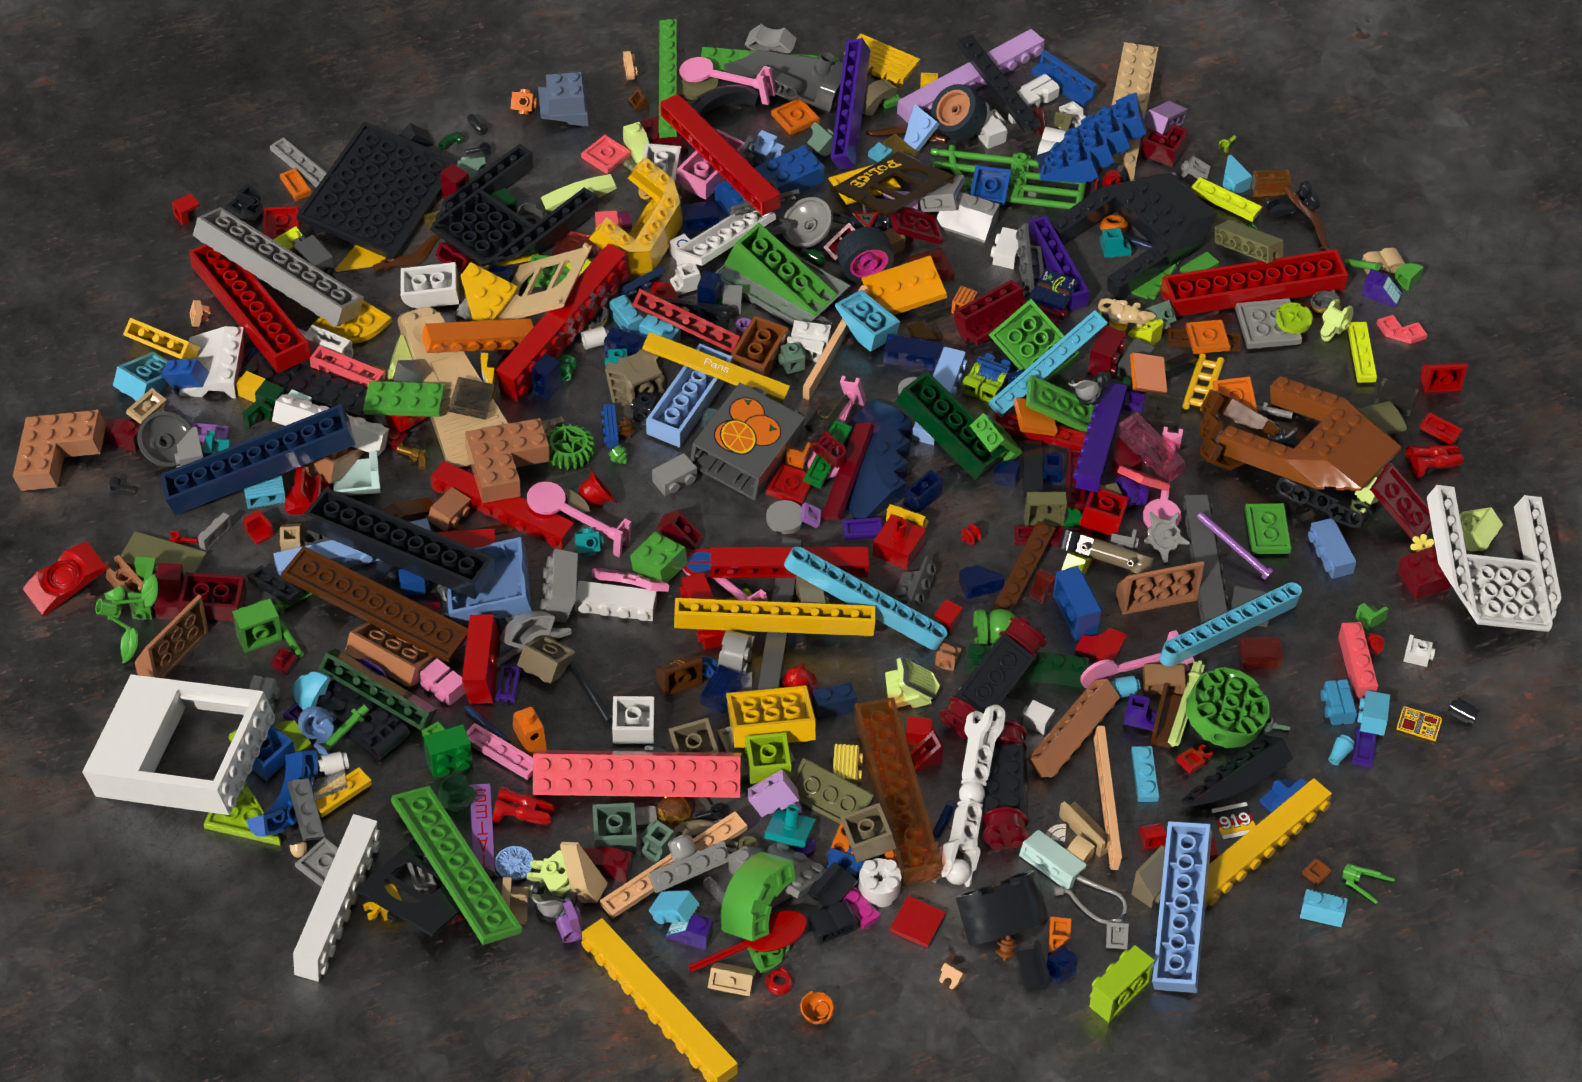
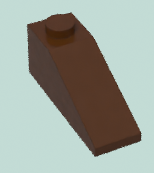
[381,497,434,522]

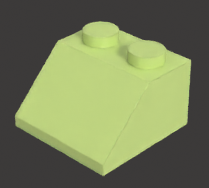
[1460,507,1503,552]

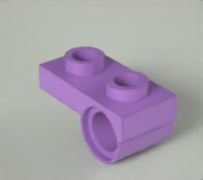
[556,901,584,943]

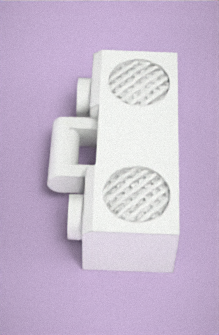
[976,102,1008,149]

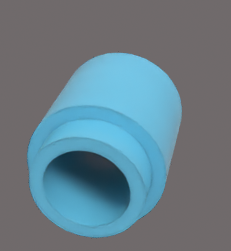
[1110,675,1140,698]

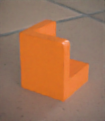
[785,442,811,470]

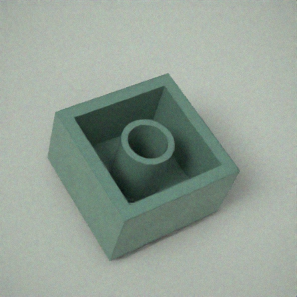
[593,803,637,852]

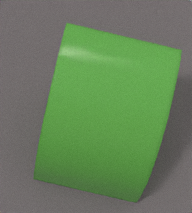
[1393,263,1424,291]

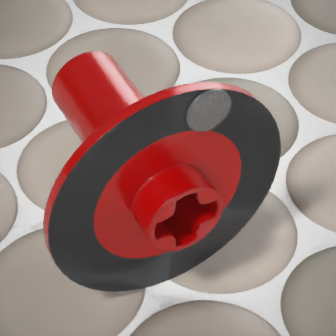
[1091,162,1127,191]

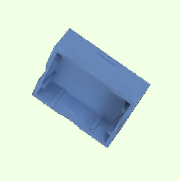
[447,537,532,626]

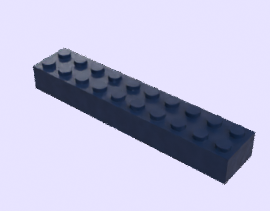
[161,404,356,515]

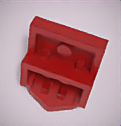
[284,465,330,515]

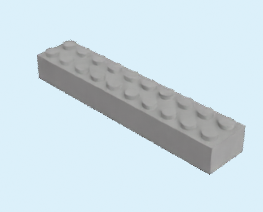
[193,207,364,327]

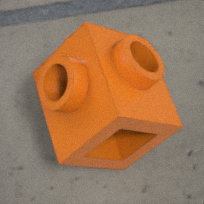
[511,89,538,115]

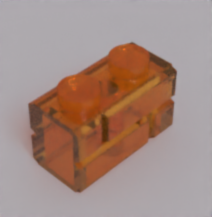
[1251,170,1291,197]

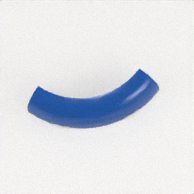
[246,750,318,837]

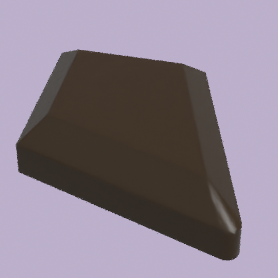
[907,319,942,344]

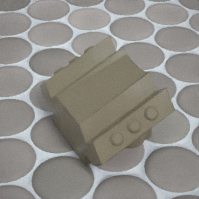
[605,349,668,407]

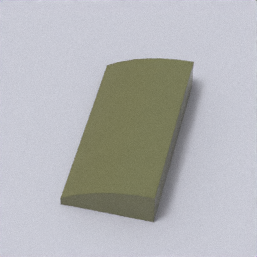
[1358,401,1407,435]

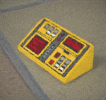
[1396,706,1442,741]

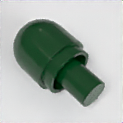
[801,248,826,266]

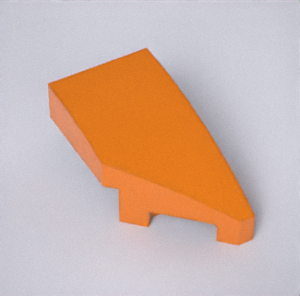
[1048,917,1071,954]

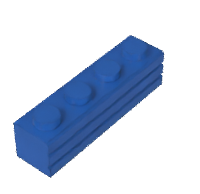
[601,404,618,448]

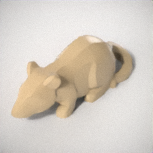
[1098,298,1156,328]

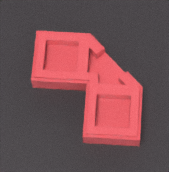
[1376,315,1428,344]

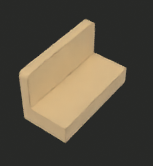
[708,962,756,996]

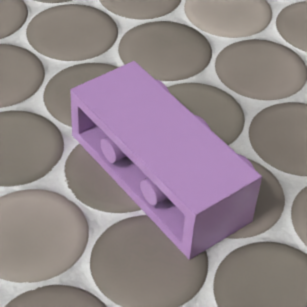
[1144,101,1188,134]

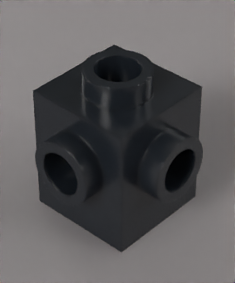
[631,392,657,424]

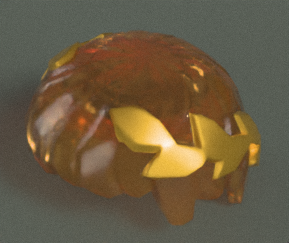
[656,797,691,826]

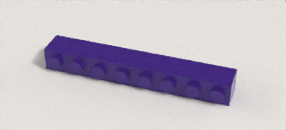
[831,38,870,170]
[1073,382,1127,493]

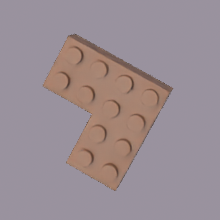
[13,410,106,491]
[465,418,549,503]

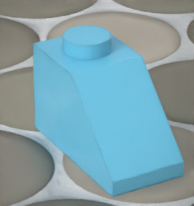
[1222,155,1252,195]

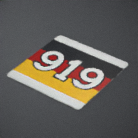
[1212,802,1256,839]

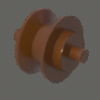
[617,416,638,439]

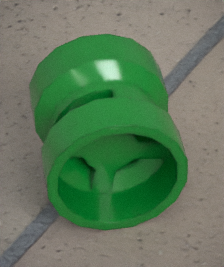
[554,355,578,381]

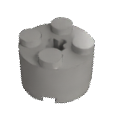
[718,630,755,675]

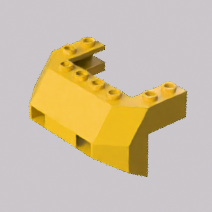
[589,157,683,283]

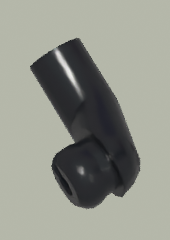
[467,114,488,135]

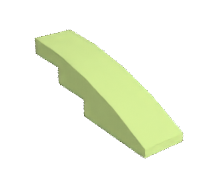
[541,174,617,213]

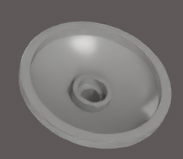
[782,197,833,248]

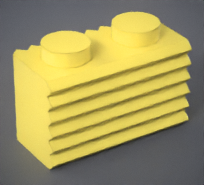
[833,744,863,786]

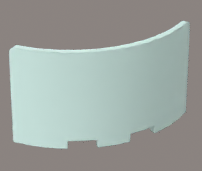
[333,451,381,496]

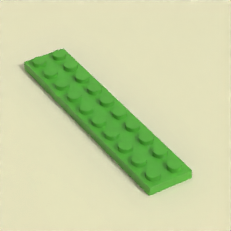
[391,786,522,945]

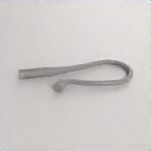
[1054,874,1128,924]

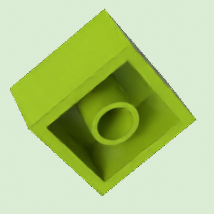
[745,732,792,784]

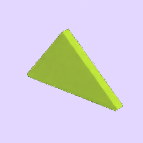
[203,781,281,846]

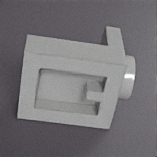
[1180,156,1211,180]
[1106,919,1129,950]

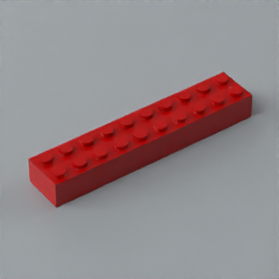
[496,243,629,402]
[189,244,311,373]
[1160,249,1348,317]

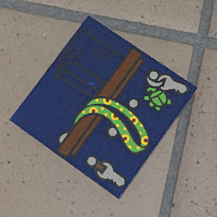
[1029,269,1079,311]

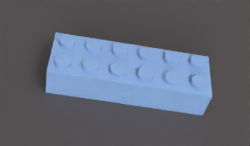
[646,344,733,448]

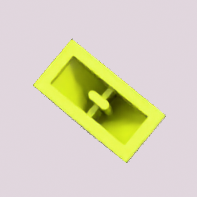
[1127,319,1164,346]

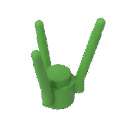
[1342,863,1395,904]

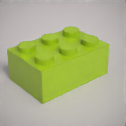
[1089,945,1155,1022]

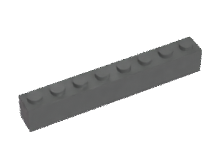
[1183,495,1230,624]

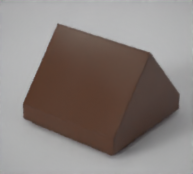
[629,87,650,111]

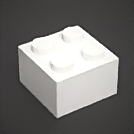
[612,696,654,744]

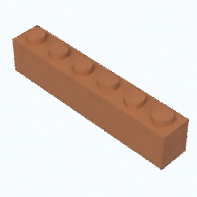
[1027,679,1120,777]

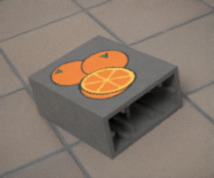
[690,382,805,501]

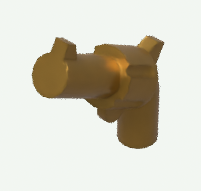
[397,443,427,470]

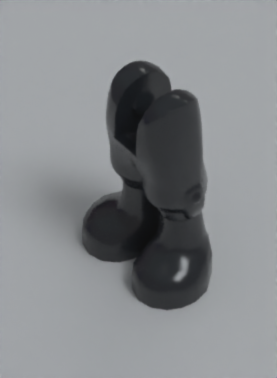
[1264,180,1320,218]

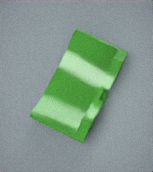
[721,852,796,941]

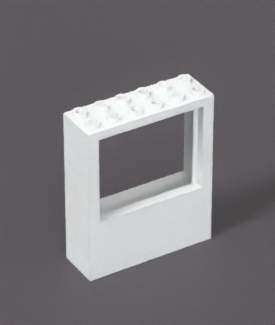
[82,675,275,815]

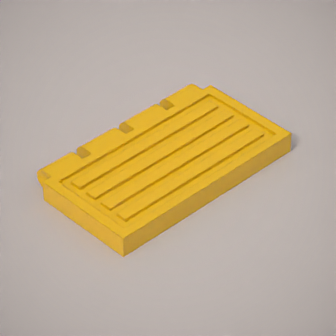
[843,34,920,86]

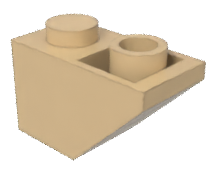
[280,523,302,551]

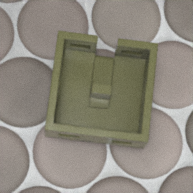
[1024,491,1067,527]

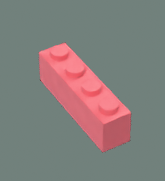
[1338,622,1378,701]

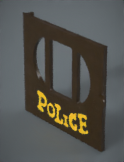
[833,151,955,216]

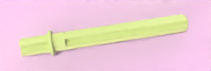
[1168,660,1205,747]

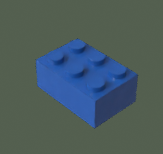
[1053,566,1102,641]

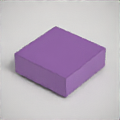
[800,502,822,528]

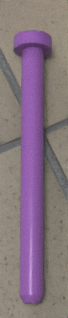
[1197,512,1274,580]

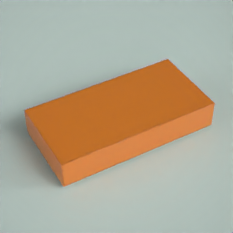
[280,168,312,201]

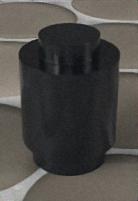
[1448,698,1479,725]

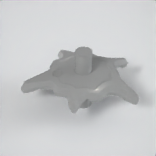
[1144,512,1190,563]

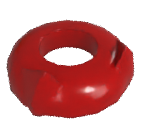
[765,967,793,995]

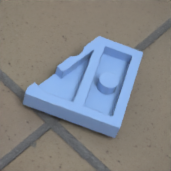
[904,105,940,152]

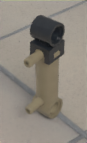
[1058,528,1155,574]

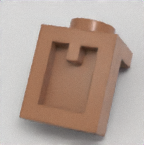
[935,643,962,671]

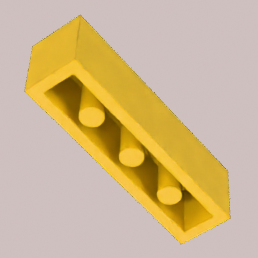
[123,318,200,359]

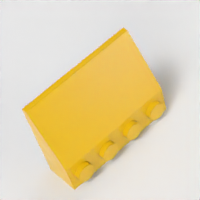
[726,685,816,748]

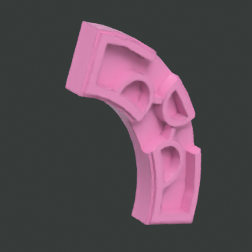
[591,568,669,592]

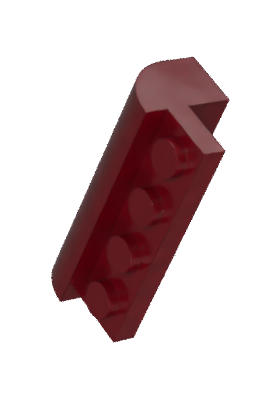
[954,280,1026,345]

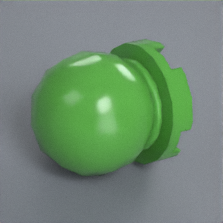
[973,609,1018,645]

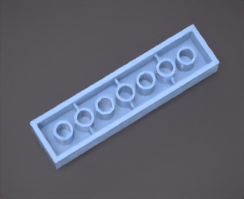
[1152,822,1212,993]

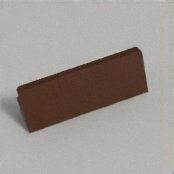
[1150,683,1182,748]

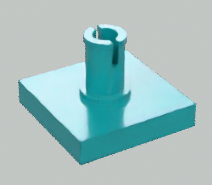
[764,804,816,848]

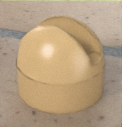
[289,842,307,858]

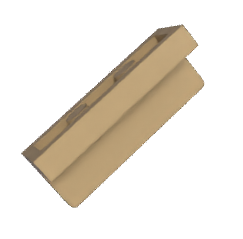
[1059,801,1108,857]

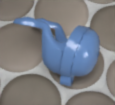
[298,706,336,756]

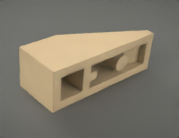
[560,842,608,903]

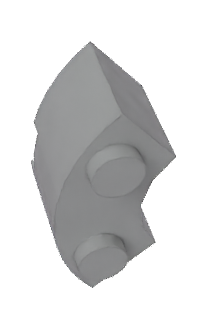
[745,24,797,54]
[499,610,555,649]

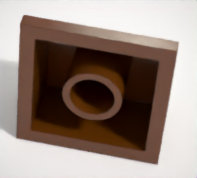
[656,655,702,697]

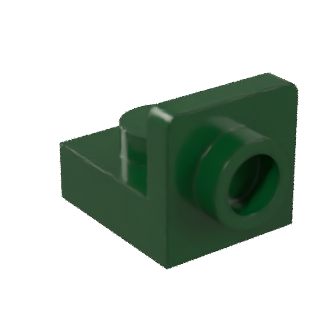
[242,399,273,429]

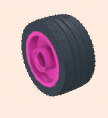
[836,227,895,282]

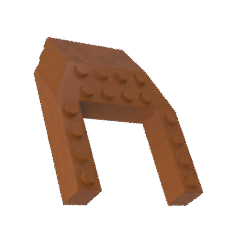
[1218,376,1401,491]

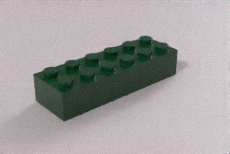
[896,371,1007,480]

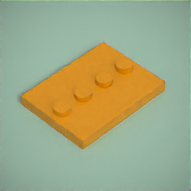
[861,255,947,315]

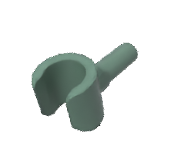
[1263,716,1290,732]

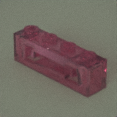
[1118,411,1185,483]

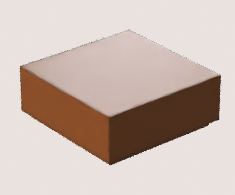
[1302,858,1332,886]

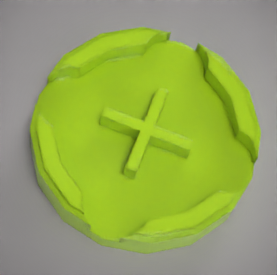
[1275,302,1313,334]

